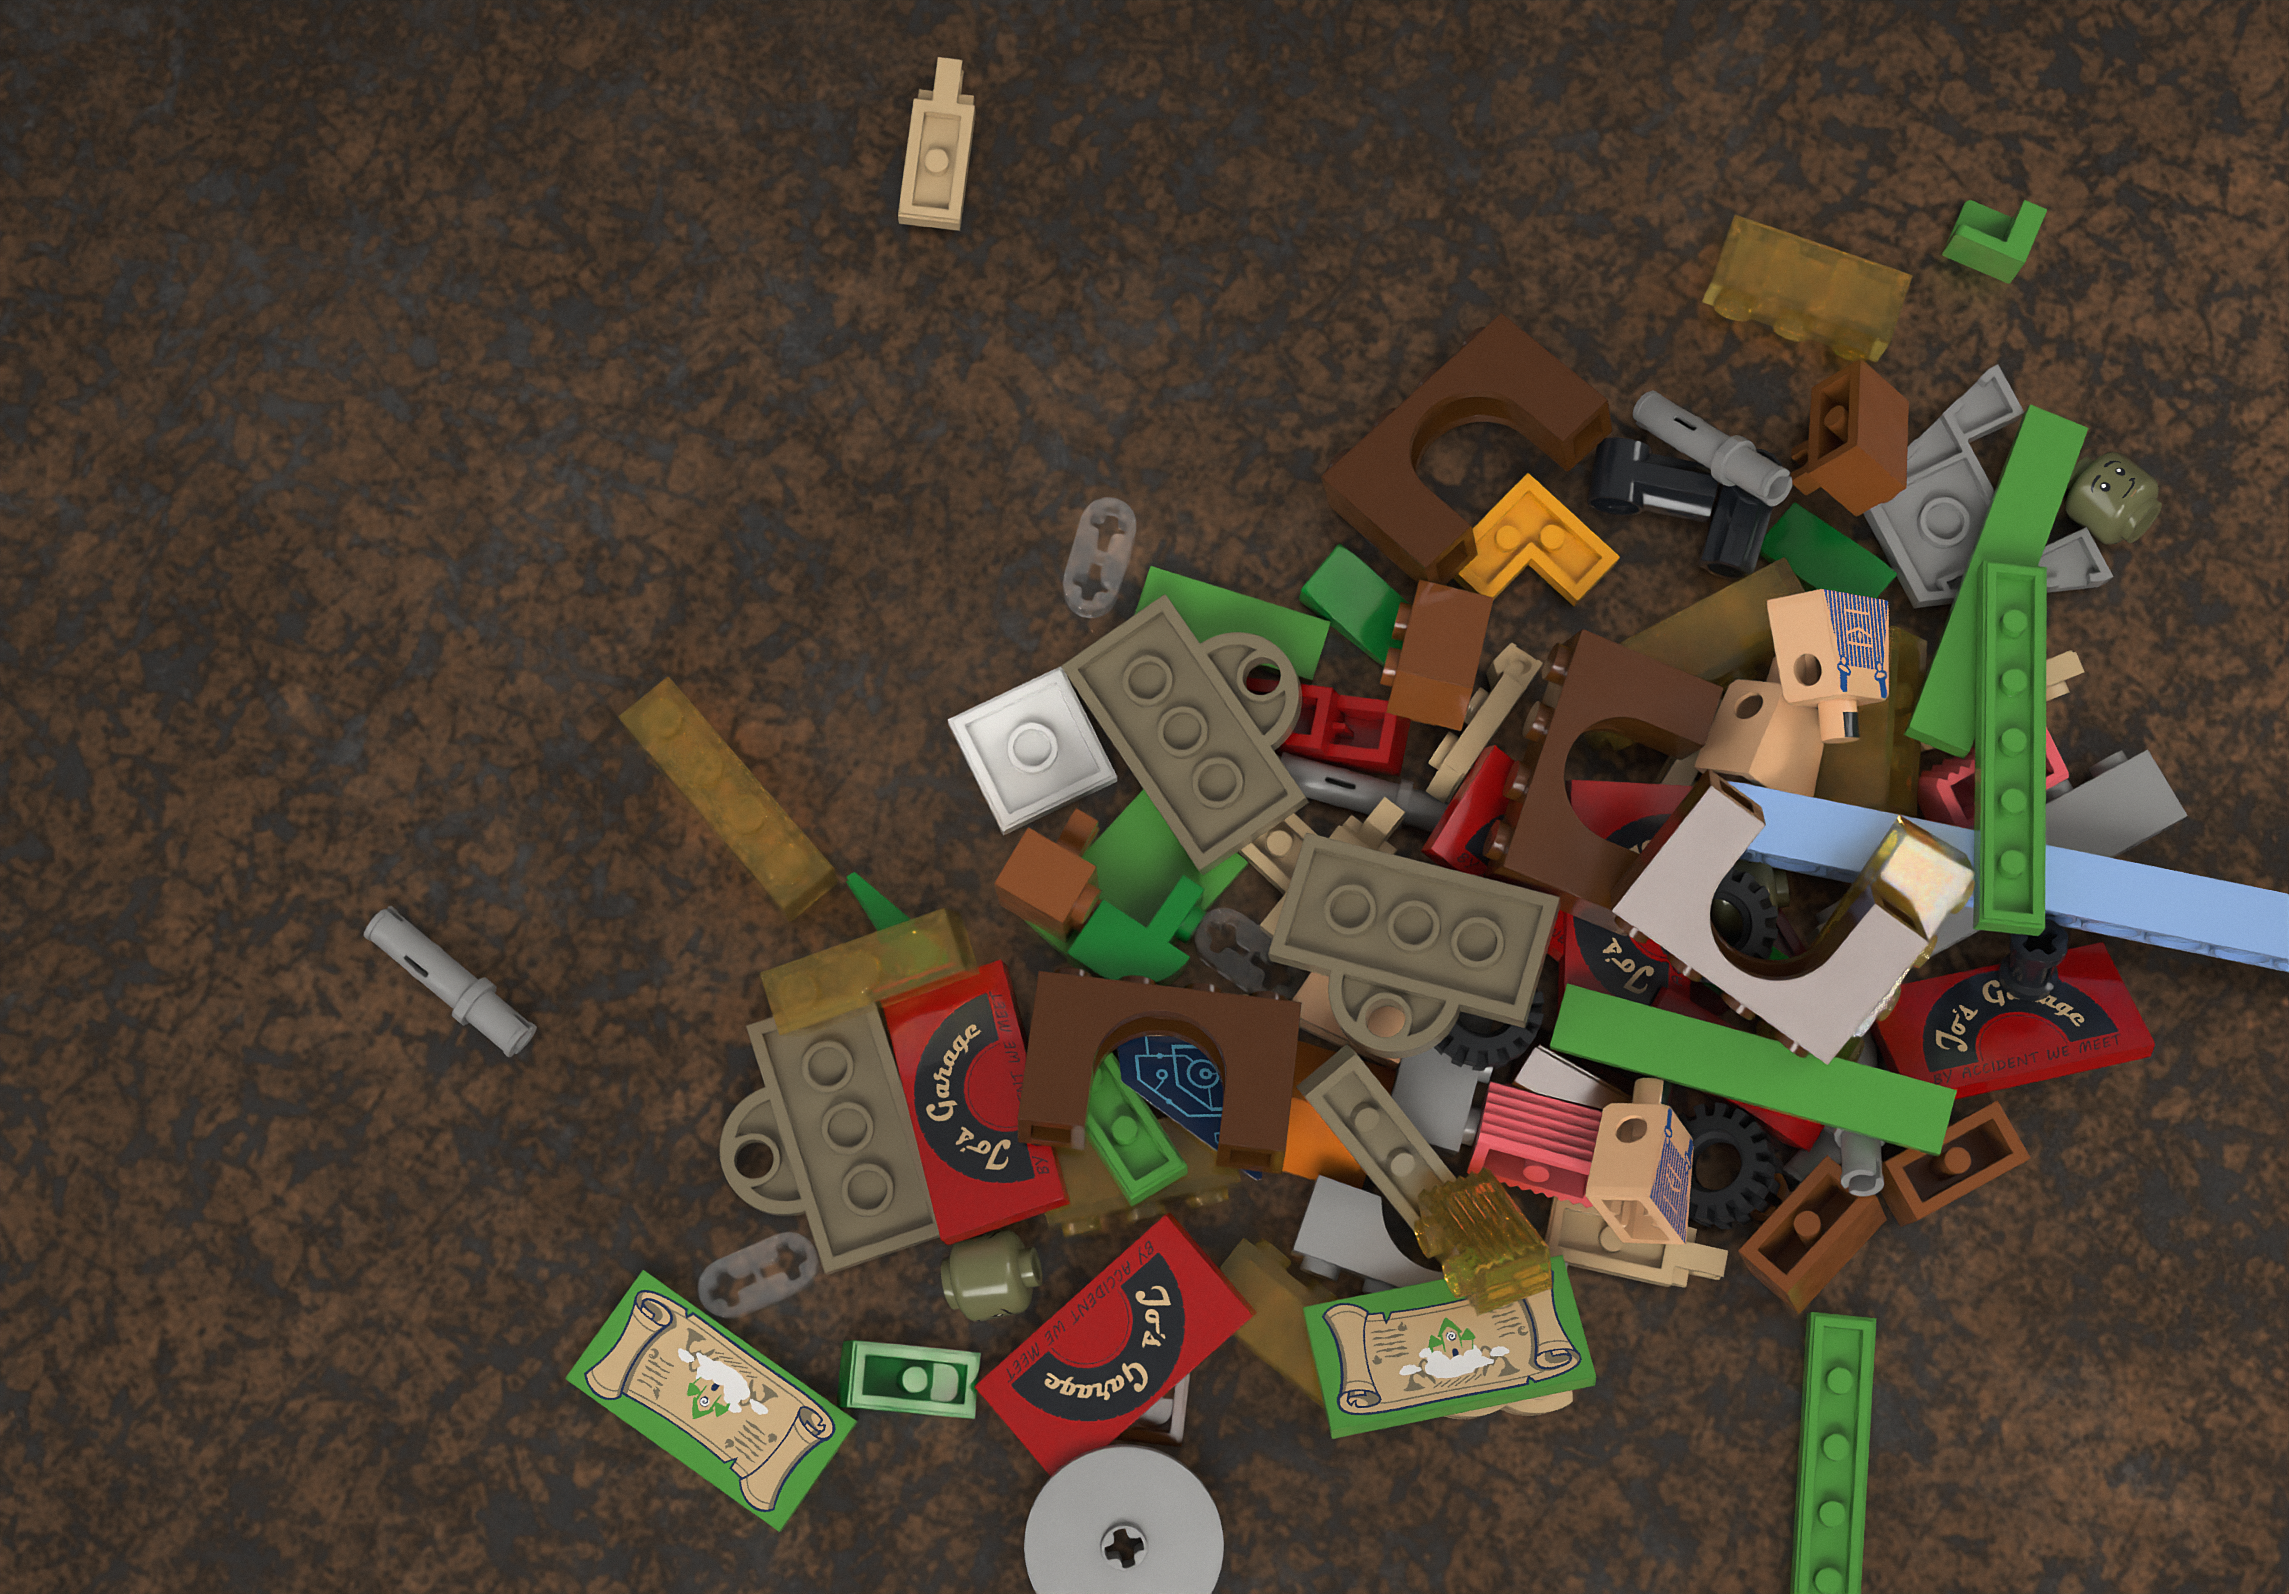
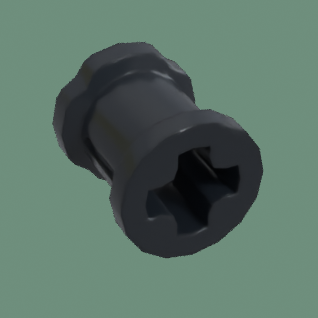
[1998,919,2068,1001]

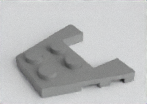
[1863,365,2113,608]

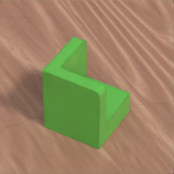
[1942,200,2047,284]

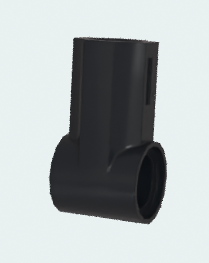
[1587,437,1718,522]
[1698,449,1782,581]

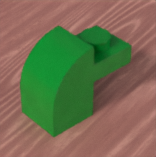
[1067,875,1207,986]

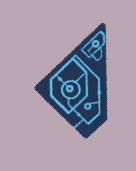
[1118,1036,1262,1180]

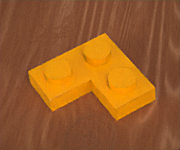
[1453,473,1620,607]

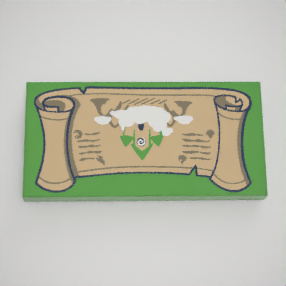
[1303,1255,1596,1439]
[565,1270,858,1532]

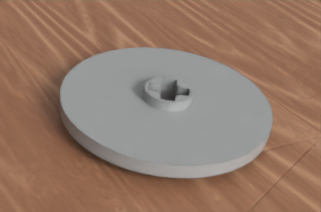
[1024,1444,1224,1594]

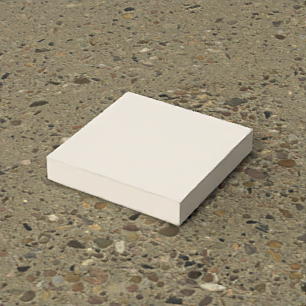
[948,666,1117,836]

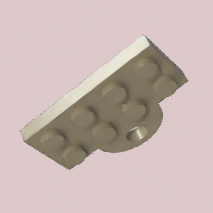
[1061,594,1309,875]
[1268,833,1561,1059]
[720,985,940,1275]

